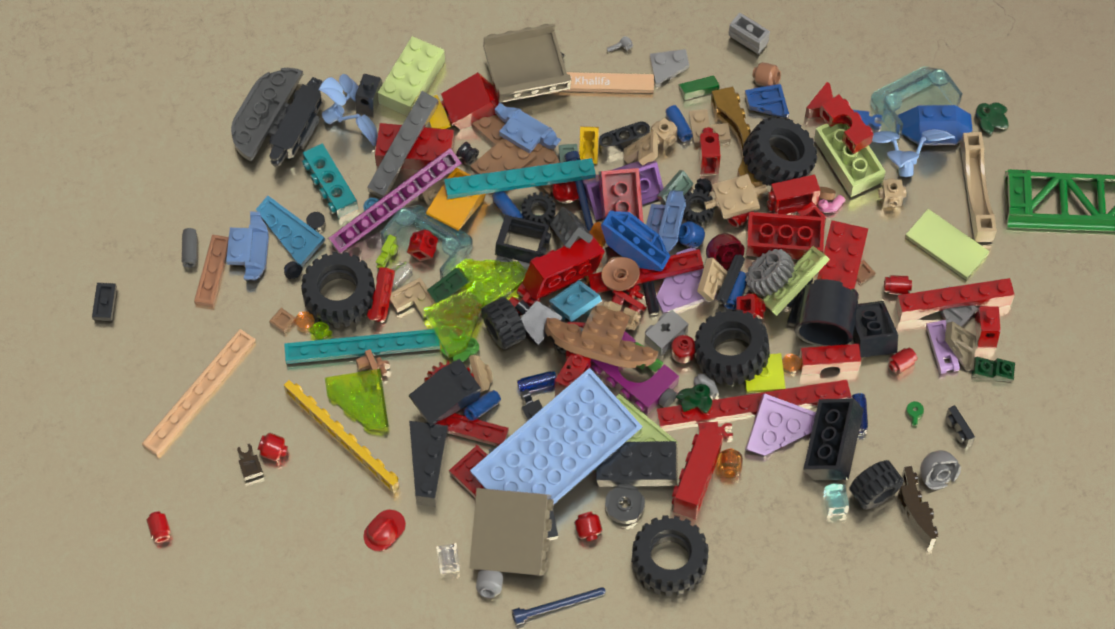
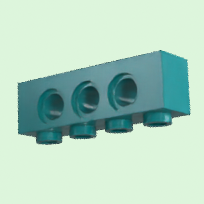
[302,143,358,219]

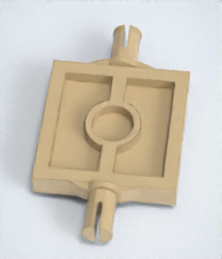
[704,174,768,219]

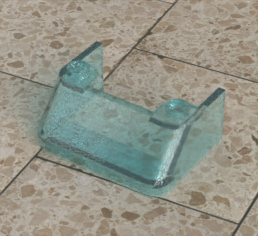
[870,67,963,140]
[381,205,473,279]

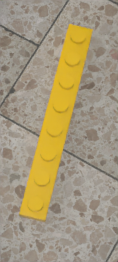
[284,380,399,493]

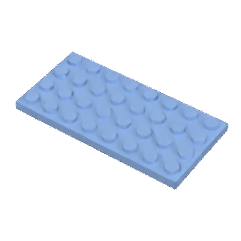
[470,368,642,504]

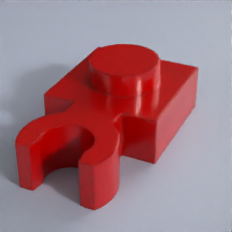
[698,421,733,440]

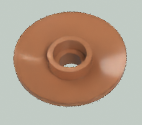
[602,257,640,291]

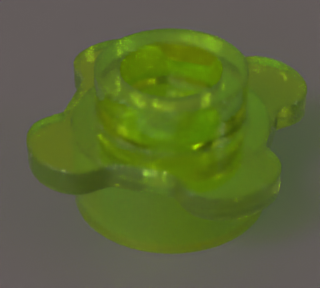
[309,322,332,340]

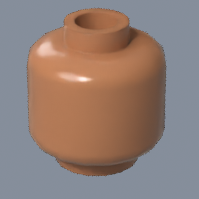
[752,62,781,87]

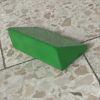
[679,75,720,101]

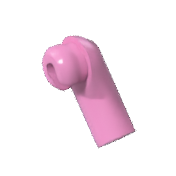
[818,195,845,213]

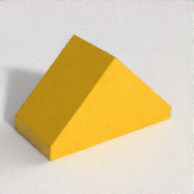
[579,126,599,164]

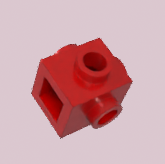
[407,230,438,261]
[736,294,766,319]

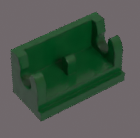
[427,267,470,305]

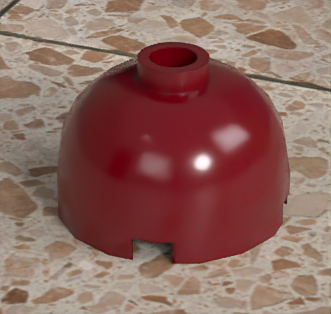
[706,233,745,271]

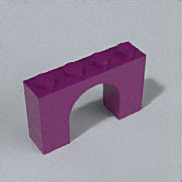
[591,332,679,415]

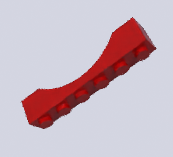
[895,278,1015,322]

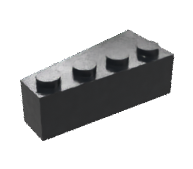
[409,421,449,507]

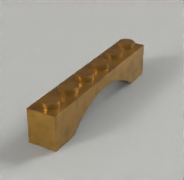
[711,86,763,187]

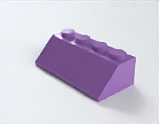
[582,160,664,220]

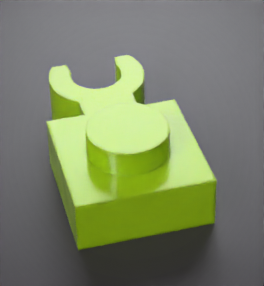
[376,234,399,269]

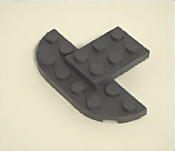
[231,68,320,161]

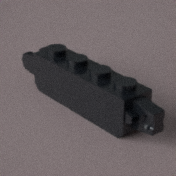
[269,77,323,167]

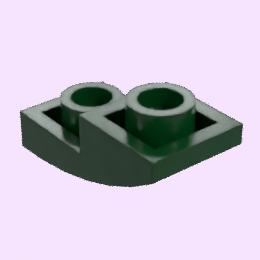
[972,356,1015,381]

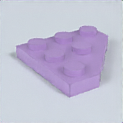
[657,248,717,314]
[745,394,816,456]

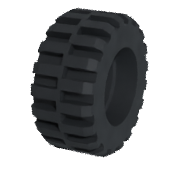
[742,117,817,186]
[301,252,375,328]
[694,309,770,385]
[632,515,709,596]

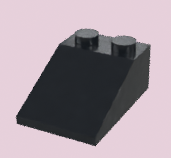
[853,301,898,358]
[409,359,481,426]

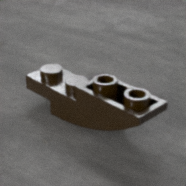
[898,466,938,546]

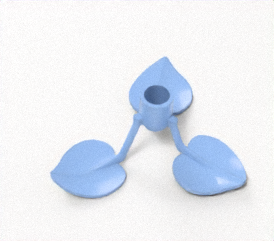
[319,74,378,147]
[872,130,955,177]

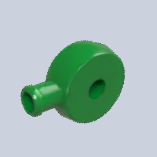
[906,401,924,426]

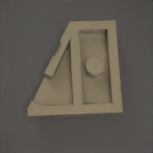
[945,321,976,371]

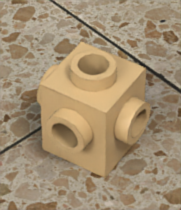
[651,117,677,151]
[878,178,906,208]

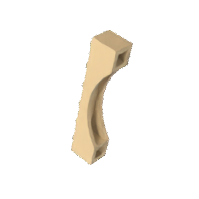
[960,132,997,242]

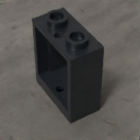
[495,215,551,263]

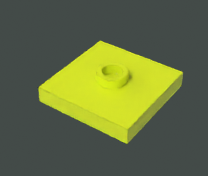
[745,353,786,394]

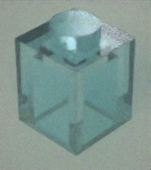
[824,483,849,516]

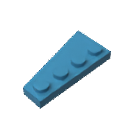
[256,196,325,267]

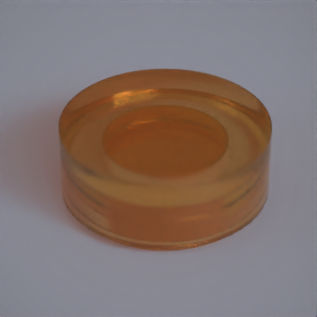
[295,311,315,332]
[782,354,801,374]

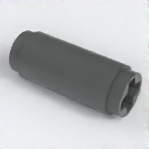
[181,228,197,268]

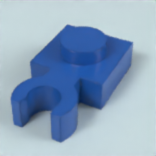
[853,110,882,130]

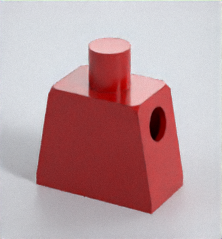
[699,127,721,175]
[975,306,1001,348]

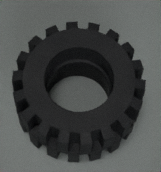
[481,296,526,350]
[849,460,904,510]

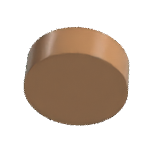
[819,187,836,200]

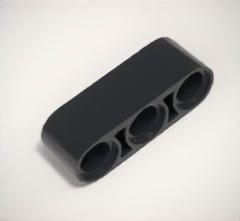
[598,121,650,156]

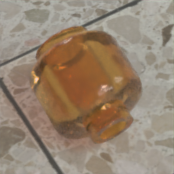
[717,448,743,479]

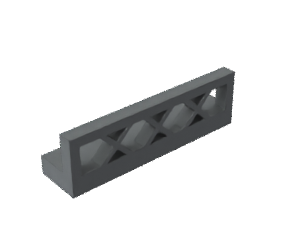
[549,206,593,248]

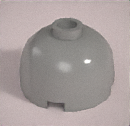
[920,450,961,490]

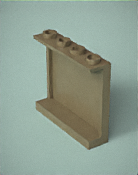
[483,24,572,103]
[469,488,554,575]

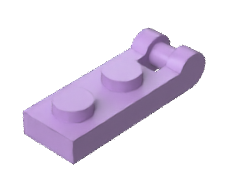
[926,320,960,374]

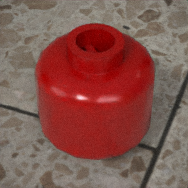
[671,335,696,363]
[257,433,288,461]
[574,511,603,542]

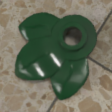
[976,102,1009,134]
[676,384,713,413]

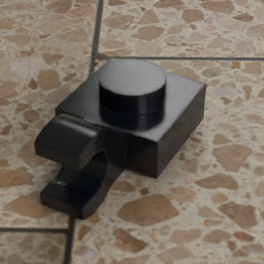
[520,389,543,421]

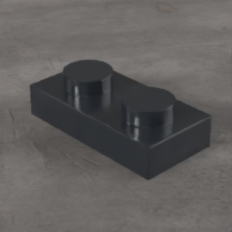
[92,282,117,321]
[946,405,975,448]

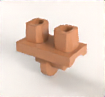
[356,349,390,389]

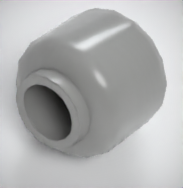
[476,570,503,598]

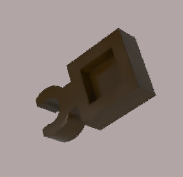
[237,444,264,481]

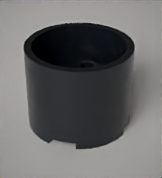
[795,279,859,346]

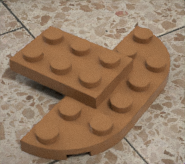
[470,115,560,197]
[545,305,659,368]

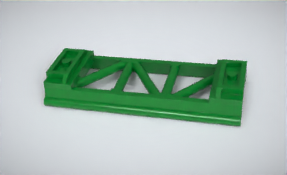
[1005,169,1115,232]

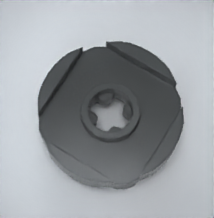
[605,484,645,524]

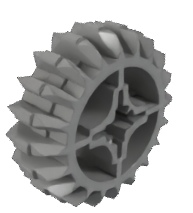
[745,249,795,296]

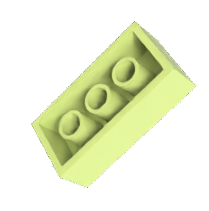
[378,36,445,116]
[814,123,886,197]

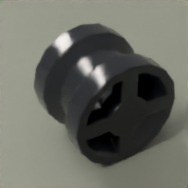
[456,142,479,165]

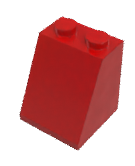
[441,72,499,130]

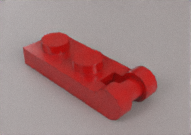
[367,267,395,323]

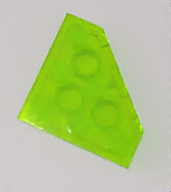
[451,259,527,307]
[424,285,484,358]
[325,369,389,430]

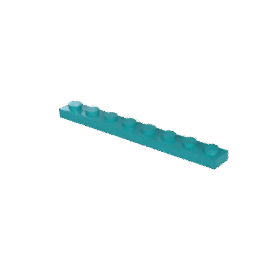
[444,158,596,199]
[284,329,440,364]

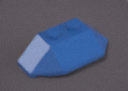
[897,105,973,145]
[601,211,670,271]

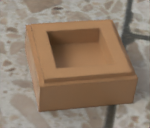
[857,260,876,285]
[269,308,297,334]

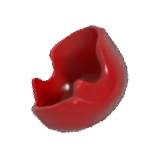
[551,181,579,204]

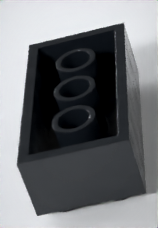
[803,398,864,480]
[597,441,678,487]

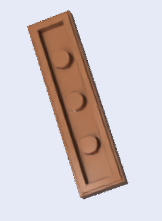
[194,234,229,307]

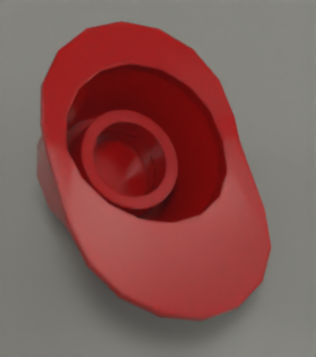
[363,509,406,551]

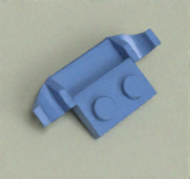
[495,103,561,153]
[646,190,686,253]
[226,211,269,281]

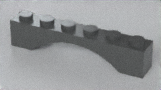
[367,91,439,198]

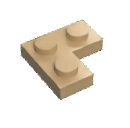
[689,109,731,146]
[624,130,658,166]
[697,258,727,301]
[390,277,440,319]

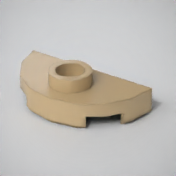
[469,355,493,393]

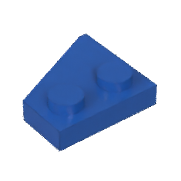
[745,84,789,118]

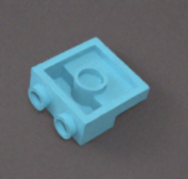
[549,280,602,322]

